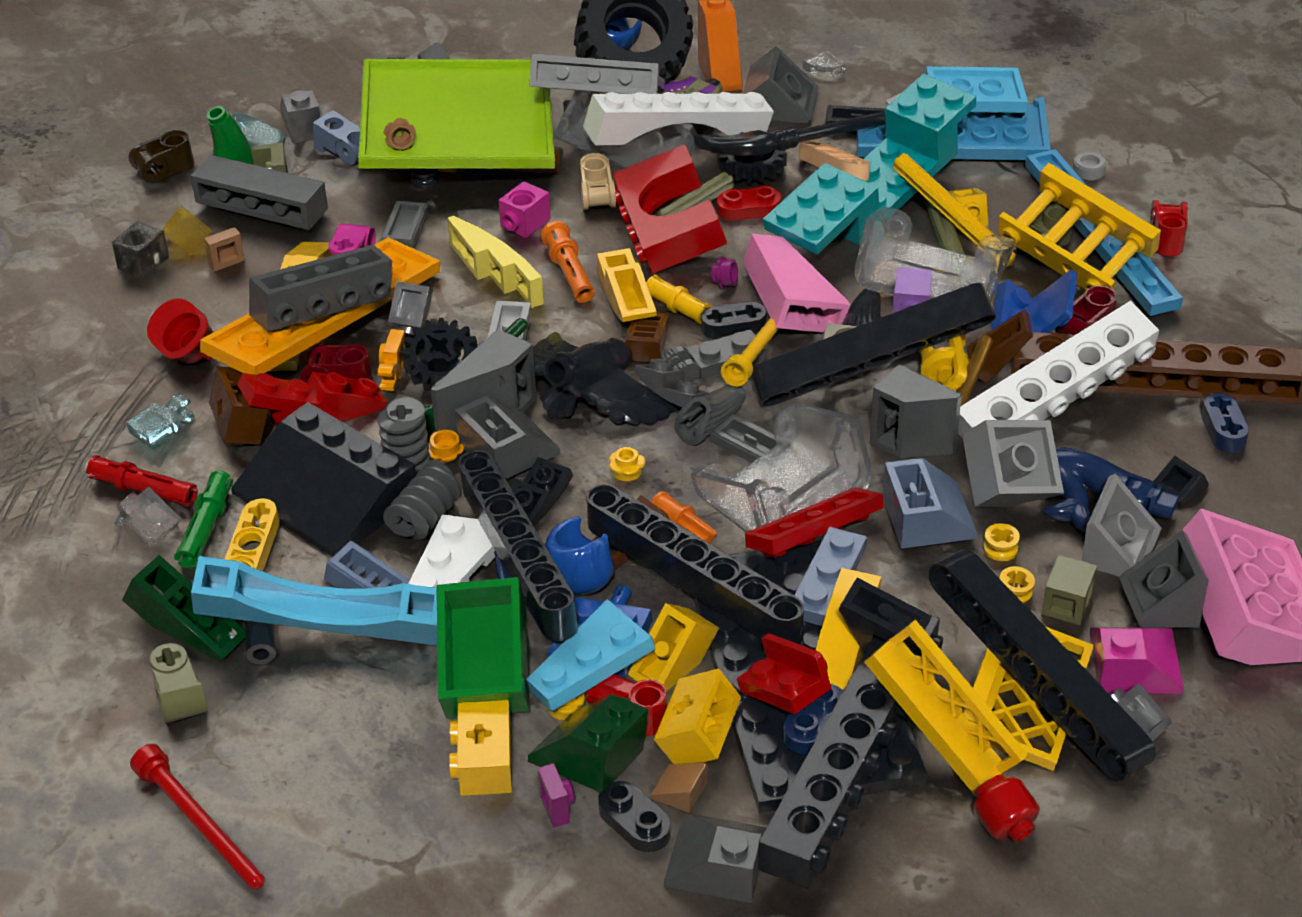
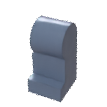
[313,110,360,165]

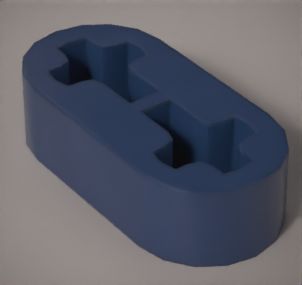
[1201,393,1249,453]

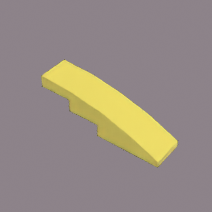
[448,216,544,308]

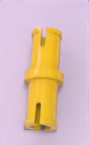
[646,275,711,324]

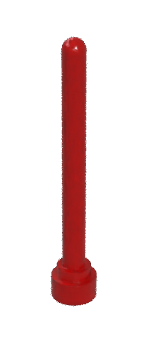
[130,744,265,890]

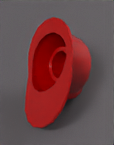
[147,298,213,364]

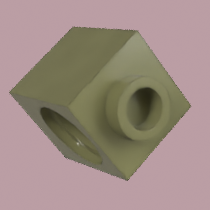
[1041,555,1097,625]

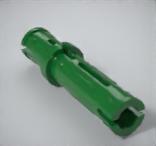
[174,470,233,569]

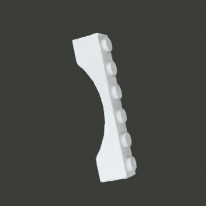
[583,92,774,145]

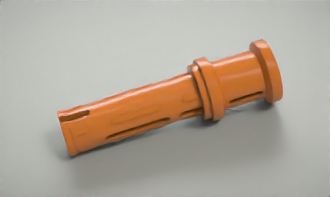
[540,221,595,303]

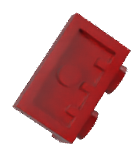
[736,633,832,714]

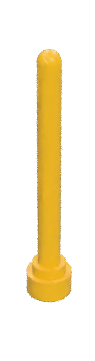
[721,318,780,387]

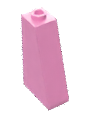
[742,233,850,333]

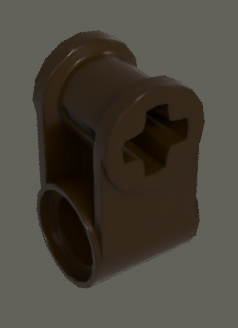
[129,130,195,183]

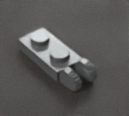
[662,329,766,381]

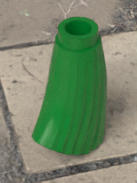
[207,106,254,164]

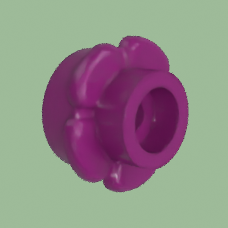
[711,256,739,290]

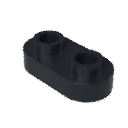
[598,781,671,852]

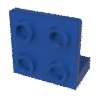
[991,269,1077,333]

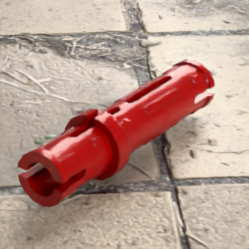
[86,455,198,507]

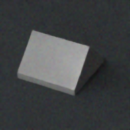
[1081,474,1162,576]

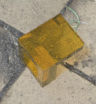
[160,205,213,255]

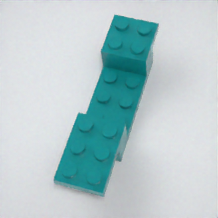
[763,73,976,255]

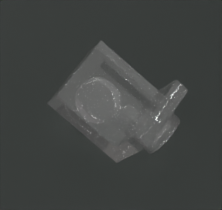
[114,487,181,547]

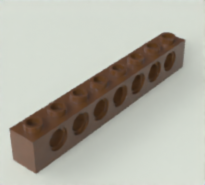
[1011,332,1302,404]

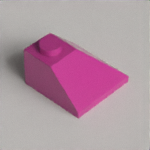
[1089,627,1183,694]

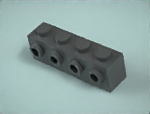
[191,155,328,230]
[249,244,392,332]

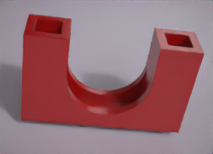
[612,144,728,274]

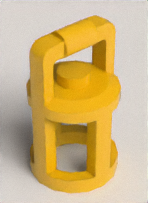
[919,334,970,391]

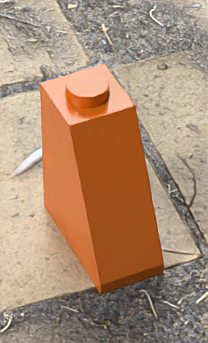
[698,0,742,92]

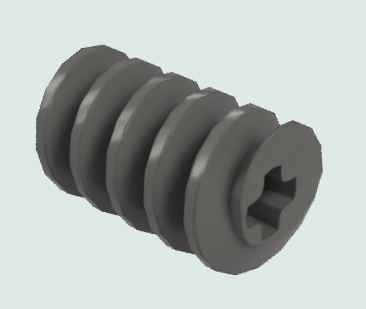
[377,397,430,475]
[383,459,462,540]

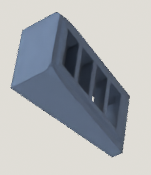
[324,541,410,589]

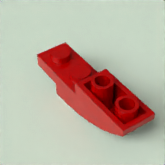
[237,372,387,423]

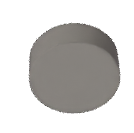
[1073,152,1106,180]

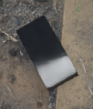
[511,457,573,526]

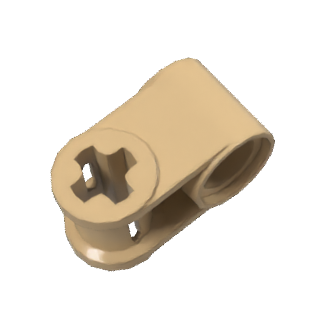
[580,153,616,211]

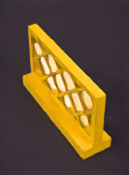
[963,627,1094,771]

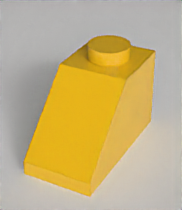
[627,603,719,692]

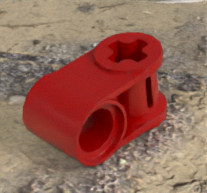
[1150,200,1188,257]

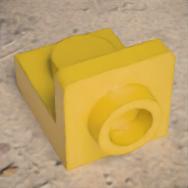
[948,188,988,230]

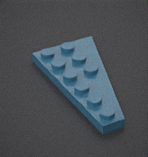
[857,97,1051,161]

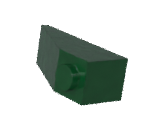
[122,555,245,662]

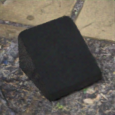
[1153,456,1209,506]

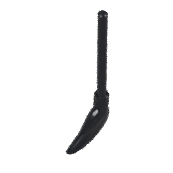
[693,111,886,156]

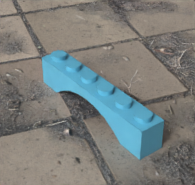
[191,556,437,646]

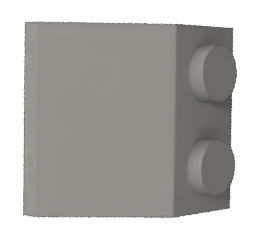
[962,420,1064,507]

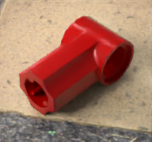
[586,674,667,736]

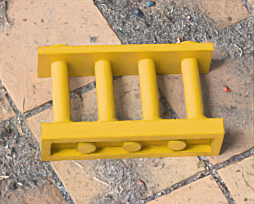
[998,163,1161,291]

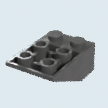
[431,329,536,433]

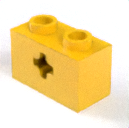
[654,669,741,764]
[449,700,512,796]

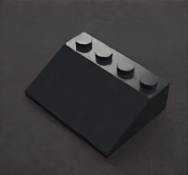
[231,402,416,556]

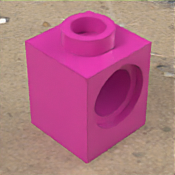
[499,181,551,238]

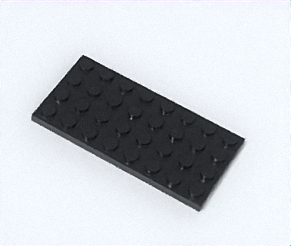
[693,540,927,813]

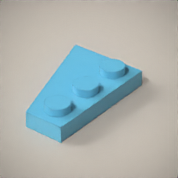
[527,599,655,711]

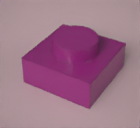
[537,763,574,828]

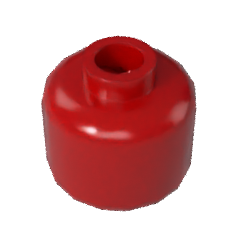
[973,774,1040,843]

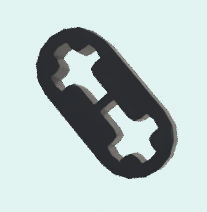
[701,302,766,339]

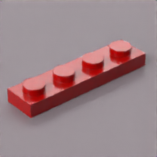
[745,487,884,557]

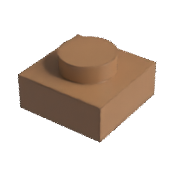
[204,227,245,272]

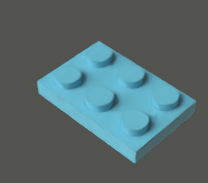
[925,66,1028,114]

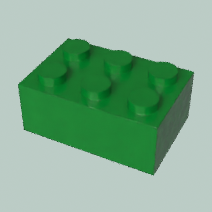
[436,577,529,719]

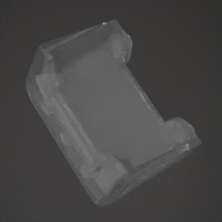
[854,206,1015,303]
[691,402,872,532]

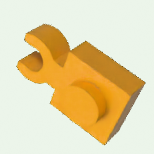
[377,329,406,391]

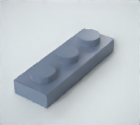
[794,527,867,626]

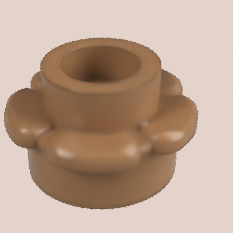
[384,118,416,150]

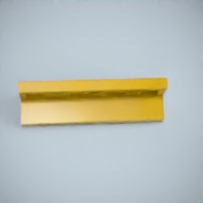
[864,620,1028,796]

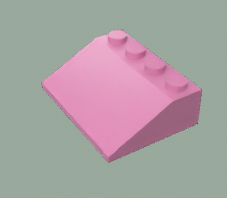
[1182,508,1302,665]

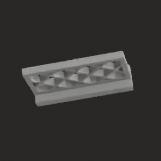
[529,54,665,94]

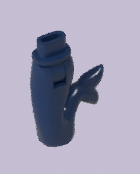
[1043,447,1179,533]

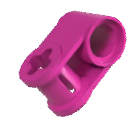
[329,223,376,255]

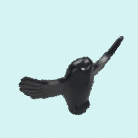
[533,332,680,425]

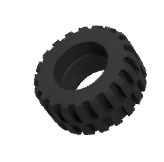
[574,0,694,85]

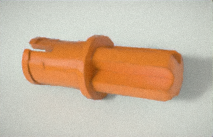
[651,491,717,545]

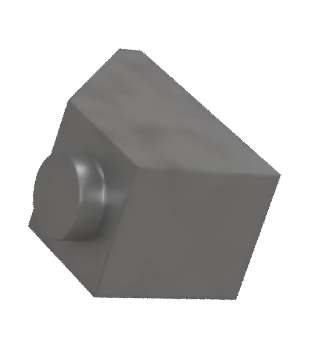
[280,90,320,144]

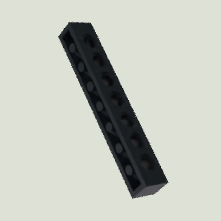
[758,615,943,889]

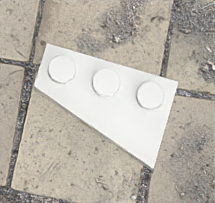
[408,515,495,588]

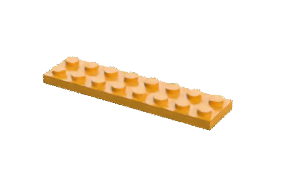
[200,237,440,375]

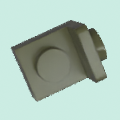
[251,143,288,173]

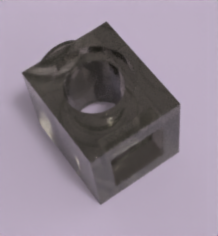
[112,221,169,279]

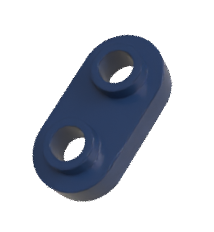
[783,684,843,754]

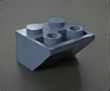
[883,458,977,549]

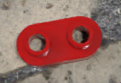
[717,186,781,220]

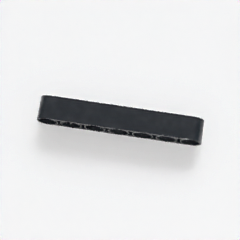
[750,283,996,407]
[458,450,578,641]
[586,484,804,644]
[929,549,1156,781]

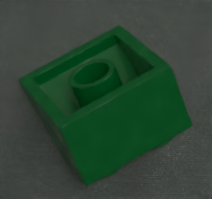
[527,694,648,793]

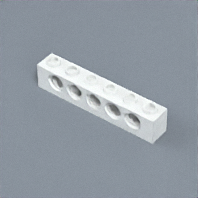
[958,301,1159,439]

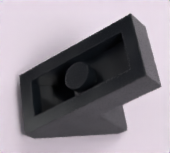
[839,577,932,653]

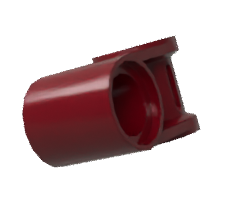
[1055,285,1116,335]
[300,344,373,383]

